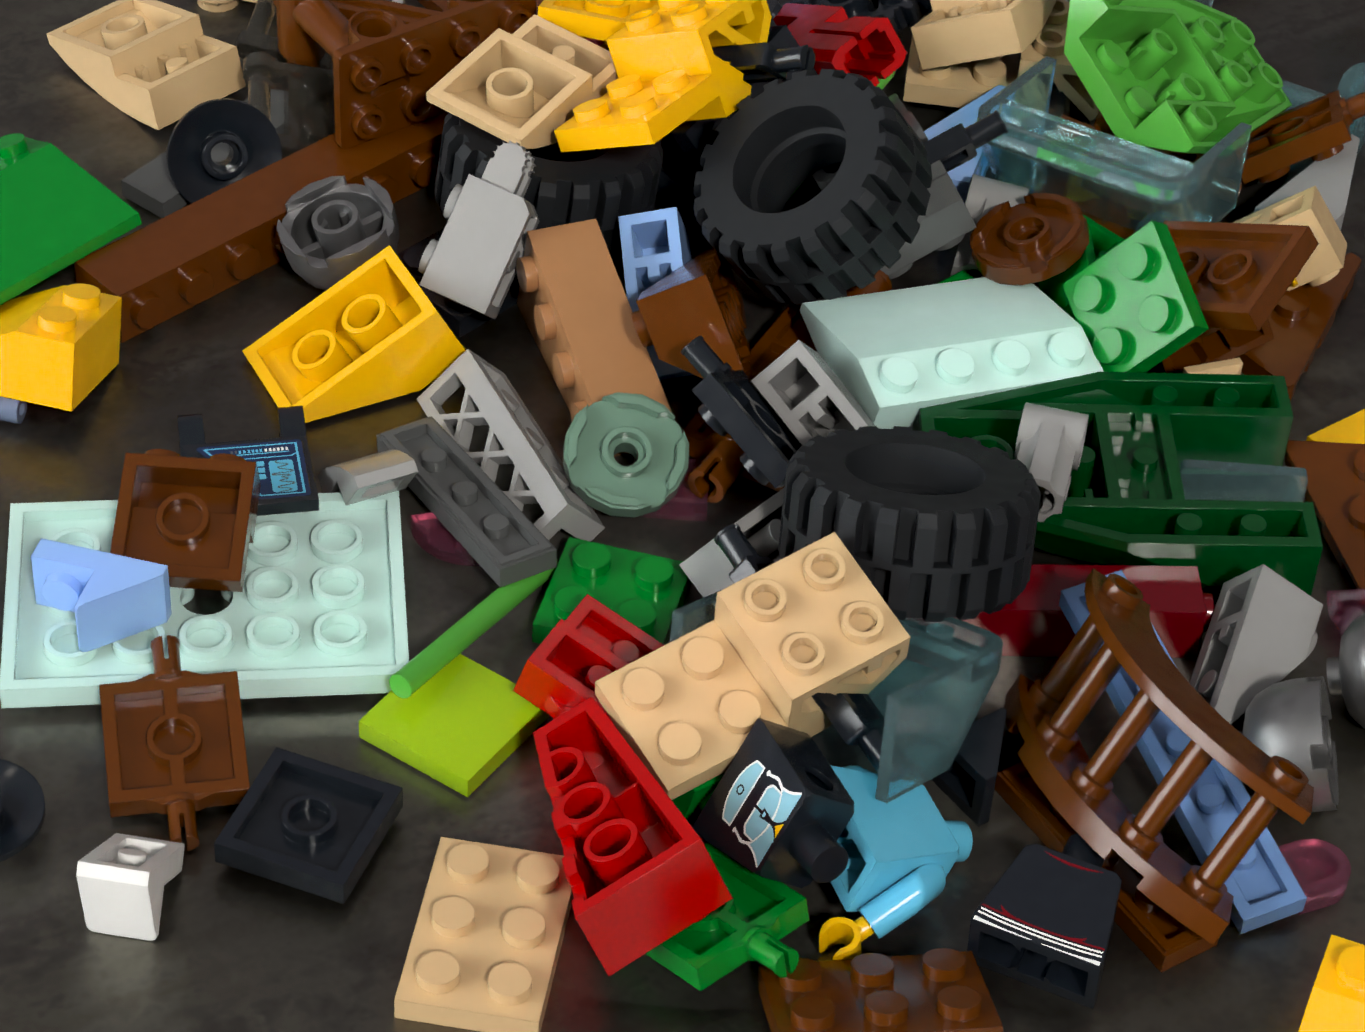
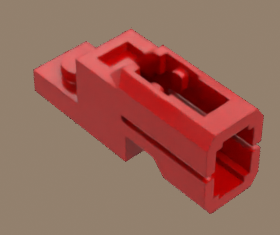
[773,3,907,87]

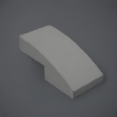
[317,449,419,506]

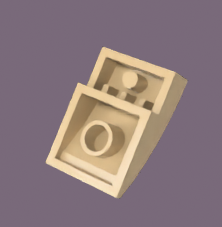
[46,0,246,130]
[911,0,1056,70]
[426,14,618,149]

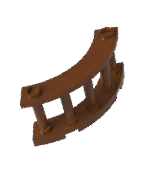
[1004,568,1314,945]

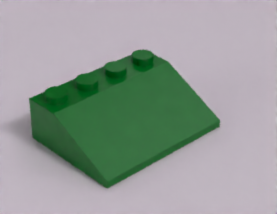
[0,133,142,305]

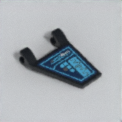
[177,406,319,516]

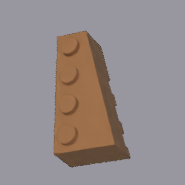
[516,219,672,457]

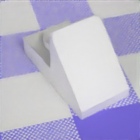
[76,833,185,941]

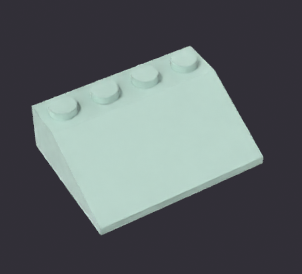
[800,277,1104,431]

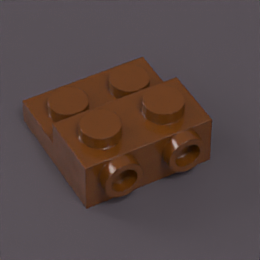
[110,449,261,592]

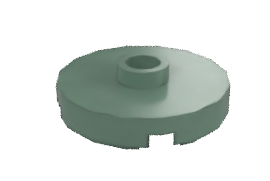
[563,392,689,518]

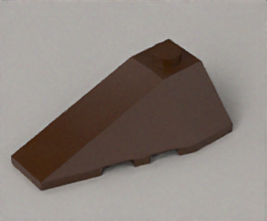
[631,247,755,380]

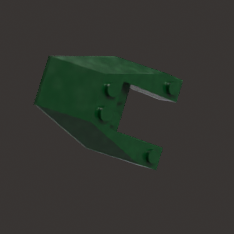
[919,372,1323,596]

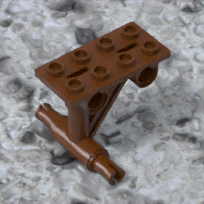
[273,0,536,150]

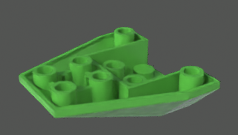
[1064,0,1292,154]

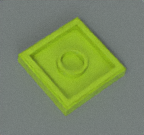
[359,654,549,797]

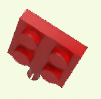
[513,594,664,734]

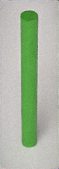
[389,561,558,698]

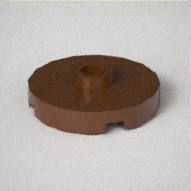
[970,193,1089,285]

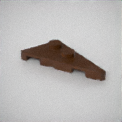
[1236,252,1362,402]
[1285,440,1365,613]

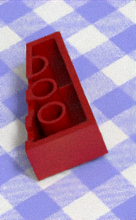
[533,696,733,976]

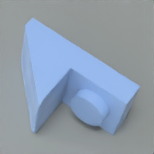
[31,538,172,652]

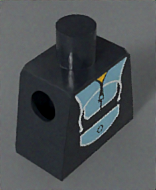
[692,718,854,888]

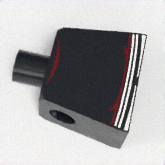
[967,834,1122,1009]

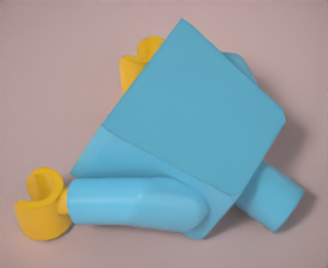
[819,765,973,960]

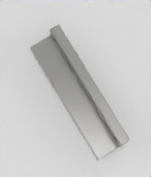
[417,349,605,542]

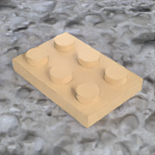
[394,837,573,1032]

